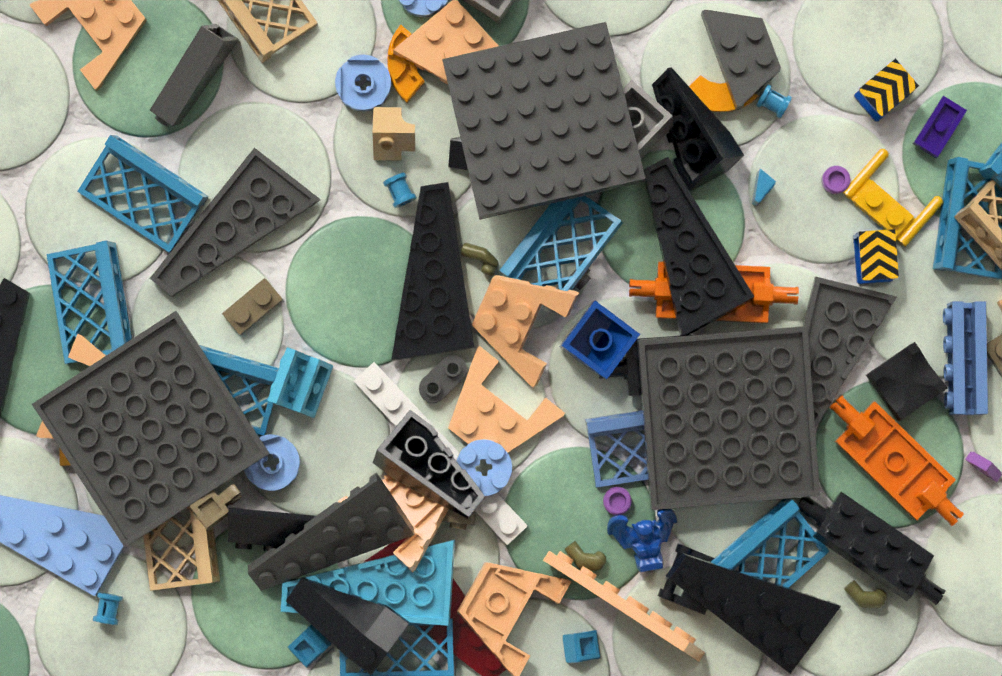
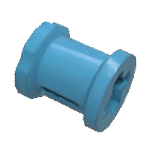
[756,84,792,119]
[383,172,417,208]
[92,592,123,625]

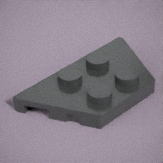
[701,10,781,110]

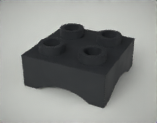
[866,342,947,421]

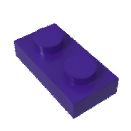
[913,96,967,158]

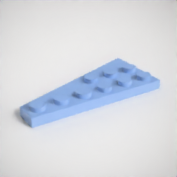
[0,495,124,596]

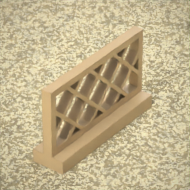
[217,0,318,63]
[954,178,1002,270]
[144,506,220,591]

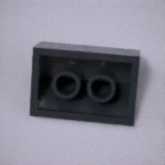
[228,508,316,551]

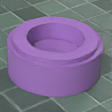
[821,166,850,194]
[603,487,632,515]

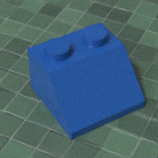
[559,300,640,380]

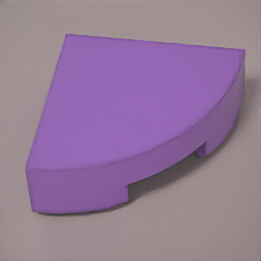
[965,451,1002,482]

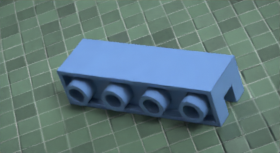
[943,301,988,415]

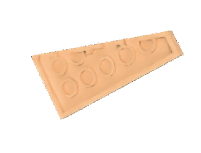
[393,0,498,85]
[543,551,705,662]

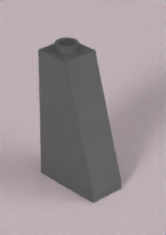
[149,24,239,127]

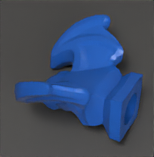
[607,508,677,572]

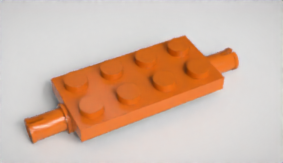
[629,262,799,324]
[829,395,964,526]

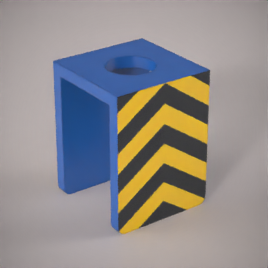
[854,58,919,122]
[853,229,899,284]

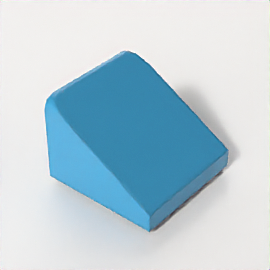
[752,169,776,206]
[288,625,331,668]
[562,630,600,663]

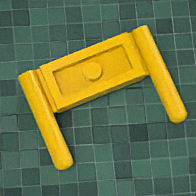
[842,149,943,247]

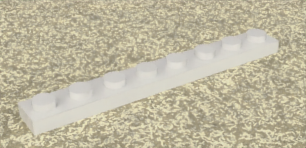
[354,362,527,545]

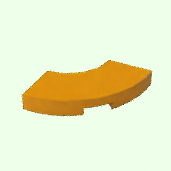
[388,25,425,103]
[689,75,759,112]

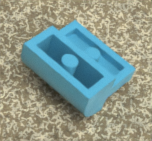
[267,347,333,418]

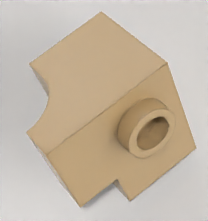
[372,107,415,160]

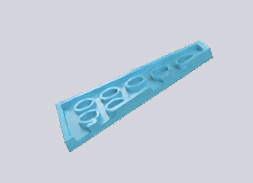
[281,540,455,626]

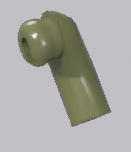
[461,243,499,276]
[565,541,607,571]
[844,580,887,609]

